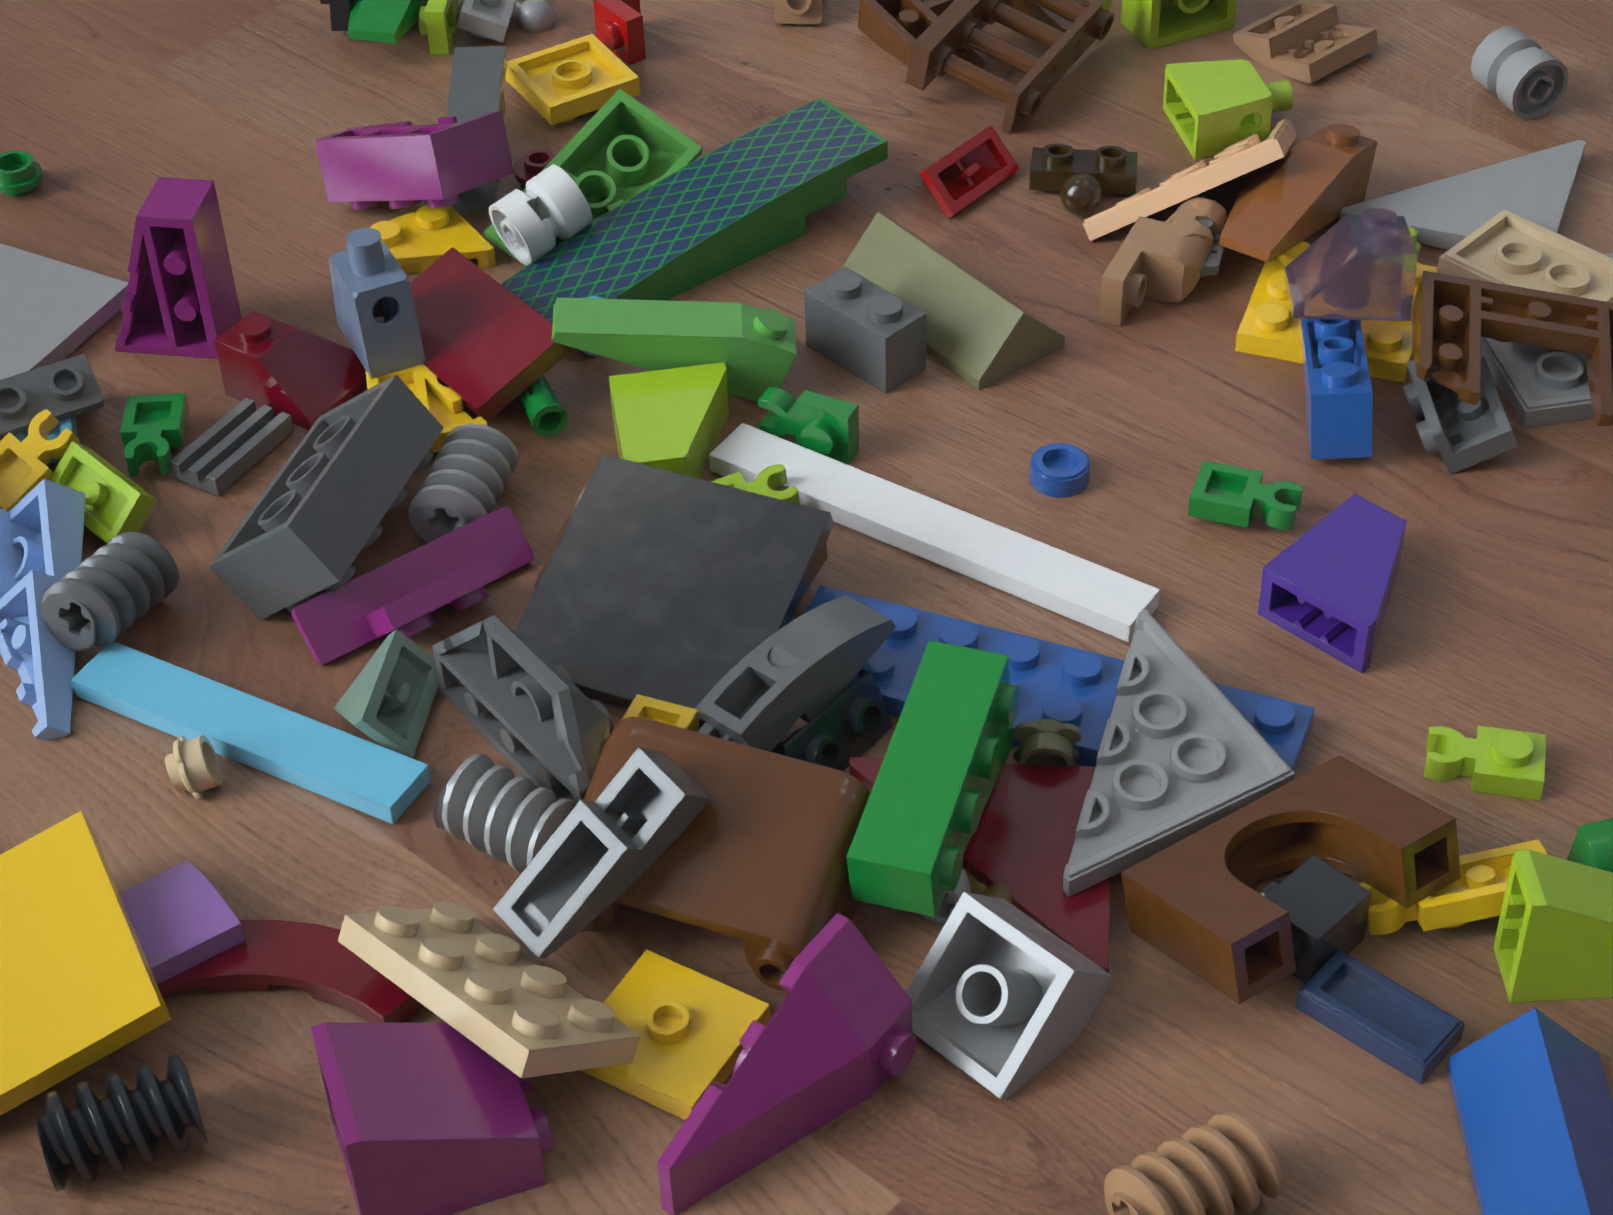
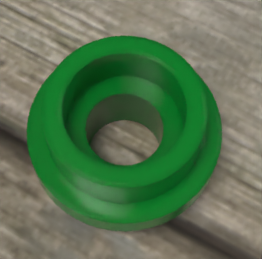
[0,150,43,197]

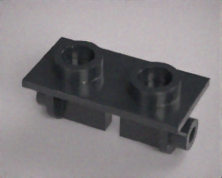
[771,671,893,771]

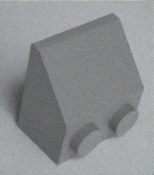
[906,892,1114,1099]

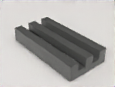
[170,398,294,496]

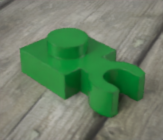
[758,387,859,465]
[120,393,189,477]
[1188,460,1303,530]

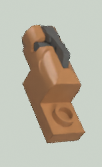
[1099,197,1228,327]

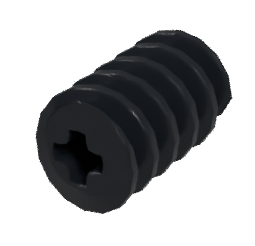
[35,1054,209,1192]

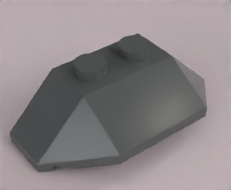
[432,615,614,805]

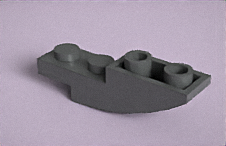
[695,595,896,752]

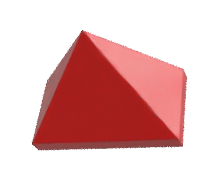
[919,125,1020,218]

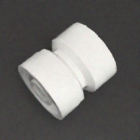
[489,164,592,265]

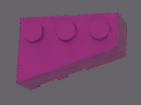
[115,177,242,359]

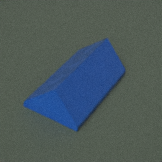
[1447,1008,1613,1215]

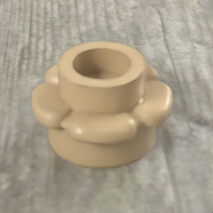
[165,735,222,799]

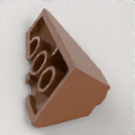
[1219,124,1378,262]

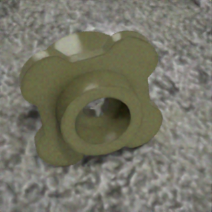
[1013,719,1081,766]

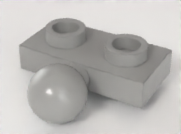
[456,0,556,43]

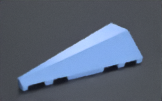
[0,479,86,741]

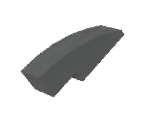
[493,747,711,959]

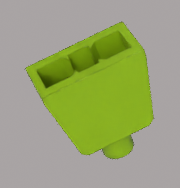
[1163,59,1293,160]

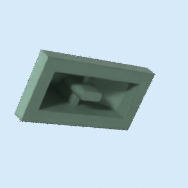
[333,629,439,758]

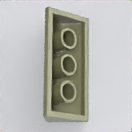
[842,212,1065,390]

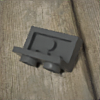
[0,354,104,440]
[1404,357,1519,475]

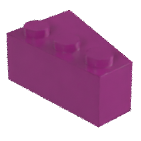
[315,110,514,210]

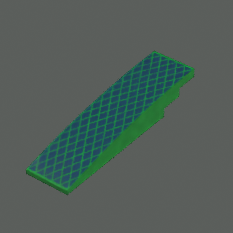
[501,97,888,324]

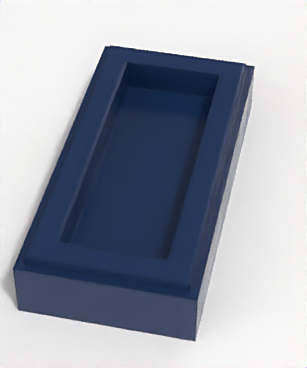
[1296,949,1465,1084]

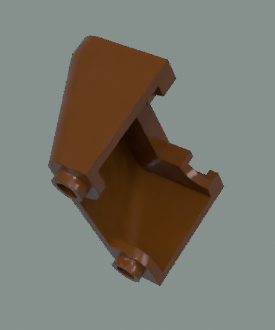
[580,717,871,990]

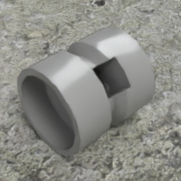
[1471,26,1569,120]

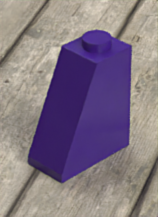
[1258,494,1407,673]

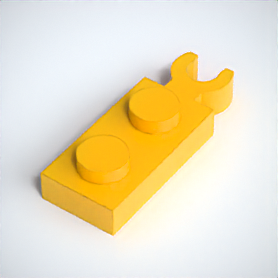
[1360,839,1548,935]

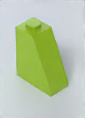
[609,362,729,479]
[1493,850,1613,1003]

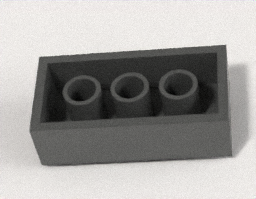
[209,374,444,620]

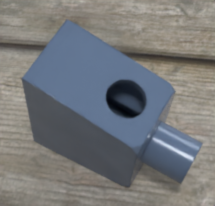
[329,228,426,379]

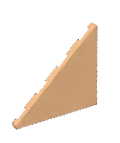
[1083,118,1297,241]

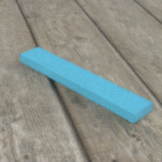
[71,641,431,824]

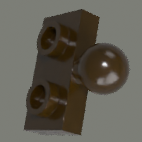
[1029,143,1138,216]

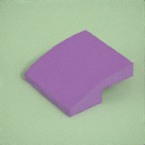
[120,860,246,984]

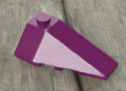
[657,913,916,1215]

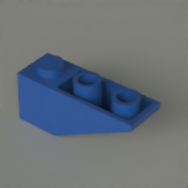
[1301,312,1373,460]

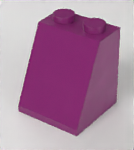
[310,1022,554,1215]

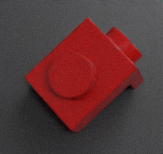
[593,0,646,65]

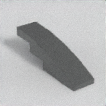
[447,46,507,213]

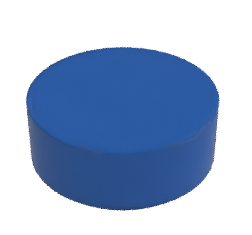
[1030,443,1090,498]

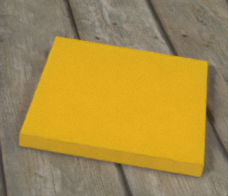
[0,811,171,1116]

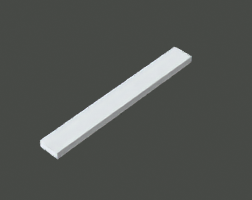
[709,423,1160,642]

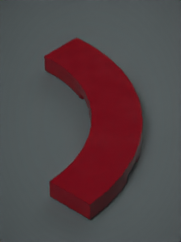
[157,920,424,1023]

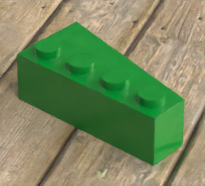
[846,640,1020,917]

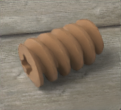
[1104,1111,1285,1215]

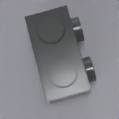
[804,267,926,394]

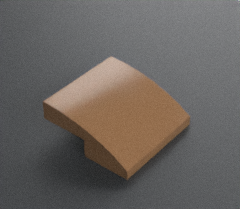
[1232,0,1378,84]

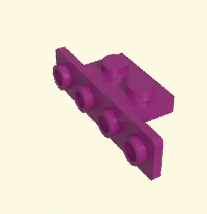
[292,506,534,665]

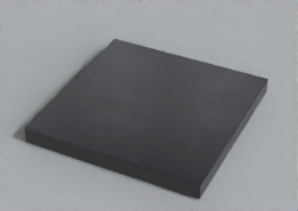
[515,454,834,729]

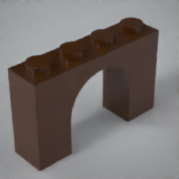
[1121,755,1461,1004]

